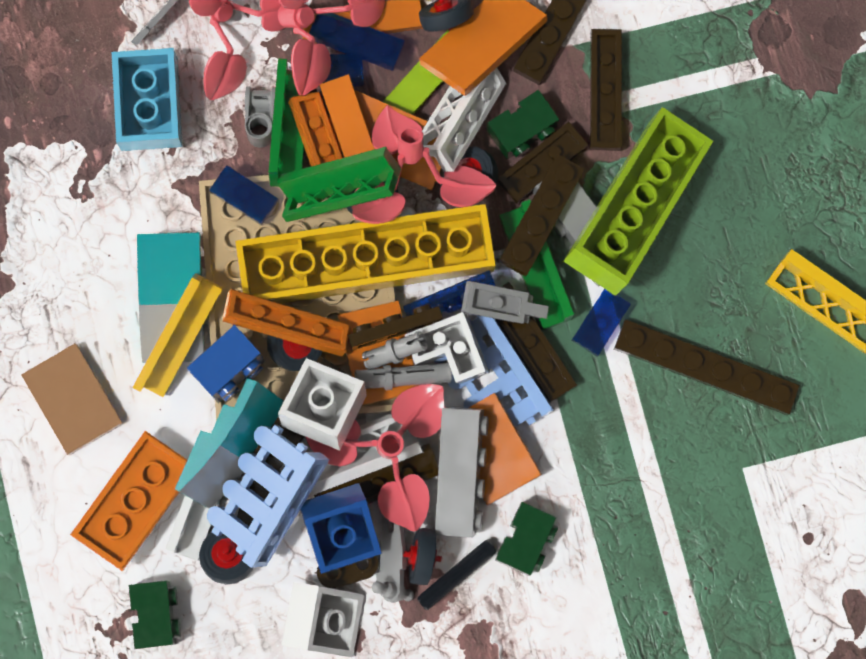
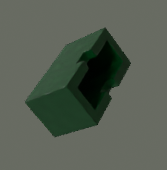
[486,89,559,160]
[494,502,558,576]
[128,580,181,649]

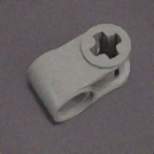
[245,86,275,148]

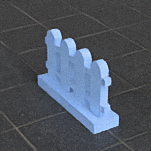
[434,315,554,427]
[207,425,330,568]

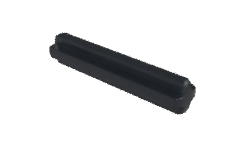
[417,540,496,610]

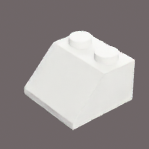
[282,582,364,658]

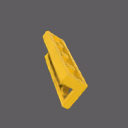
[765,249,866,354]
[132,273,223,398]

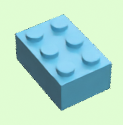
[112,48,183,151]

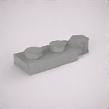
[461,281,549,324]

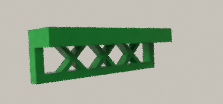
[268,58,309,187]
[277,147,401,222]
[499,199,574,331]

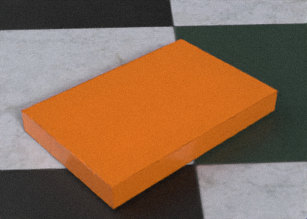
[338,301,418,406]
[469,392,542,505]

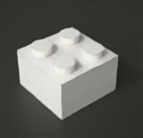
[278,358,367,451]

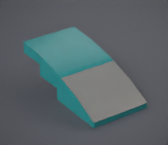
[137,232,205,363]
[175,378,284,509]

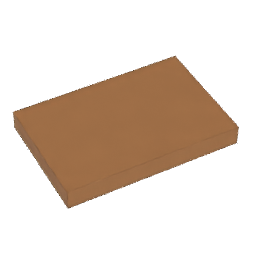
[21,343,123,456]

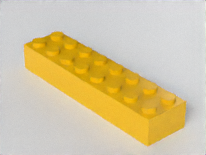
[235,204,496,304]

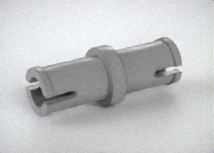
[362,331,427,370]

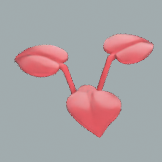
[189,0,285,100]
[278,0,385,96]
[352,106,496,224]
[305,384,444,532]

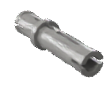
[355,363,452,390]

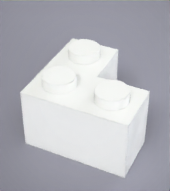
[405,312,489,384]

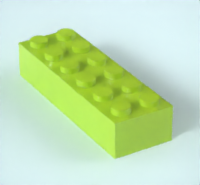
[564,107,713,296]

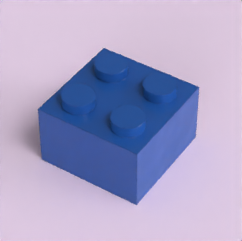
[187,325,265,403]
[300,483,382,574]

